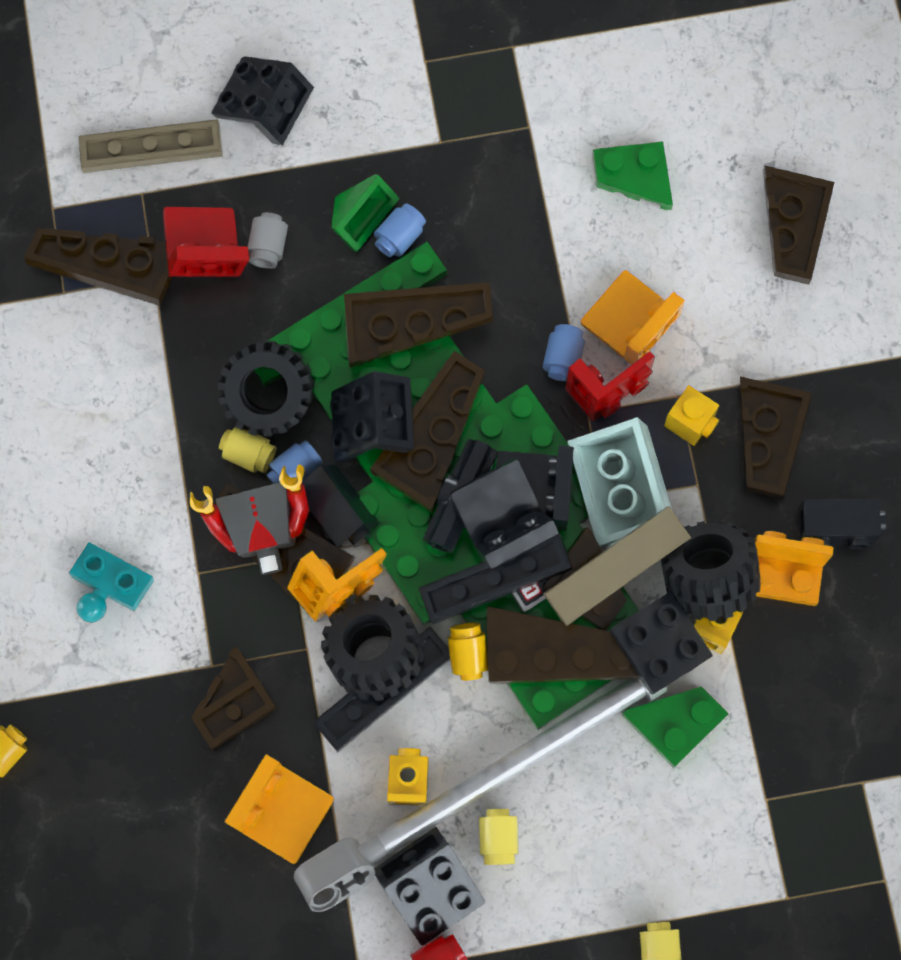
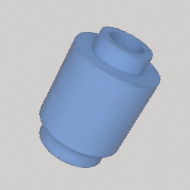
[374,203,426,257]
[542,324,585,381]
[267,440,323,484]

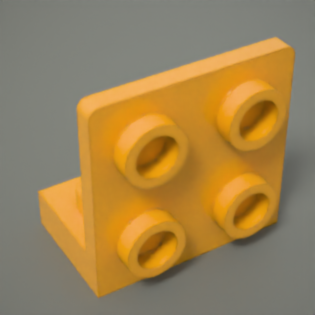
[581,270,685,365]
[754,531,834,606]
[287,548,387,622]
[225,754,334,864]

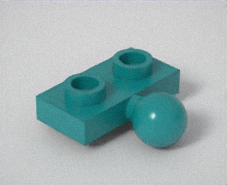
[69,542,154,623]

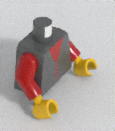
[190,464,309,575]

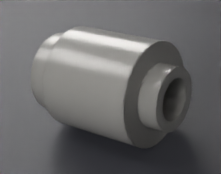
[248,212,288,269]

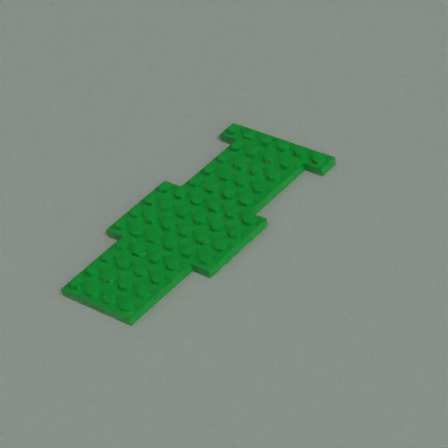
[254,242,640,730]

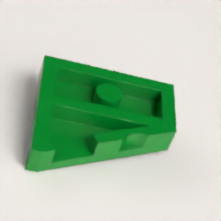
[592,141,673,210]
[622,686,729,768]

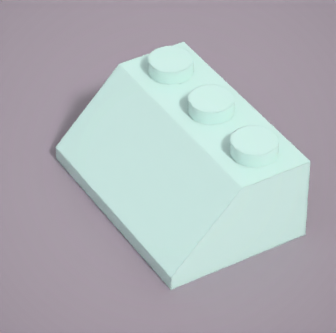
[568,417,672,547]

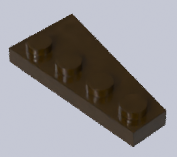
[24,228,173,306]
[344,282,493,368]
[370,351,485,513]
[487,606,640,684]

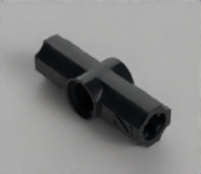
[423,439,498,554]

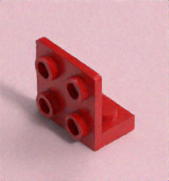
[163,207,249,277]
[565,351,655,422]

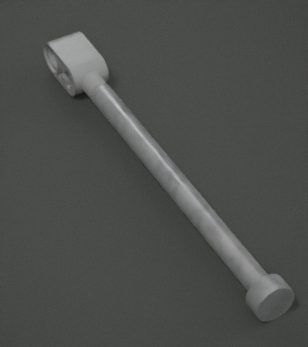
[294,679,667,912]

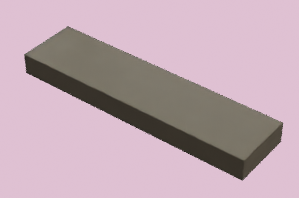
[78,119,223,173]
[543,506,691,626]

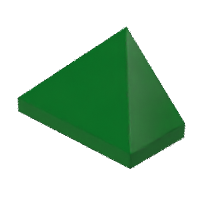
[331,174,400,252]

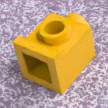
[693,611,744,655]
[387,748,429,806]

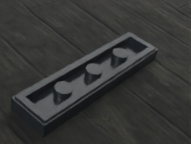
[419,533,573,624]
[313,626,450,753]

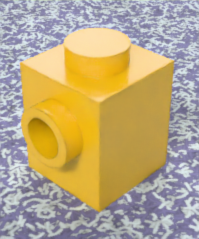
[664,385,719,446]

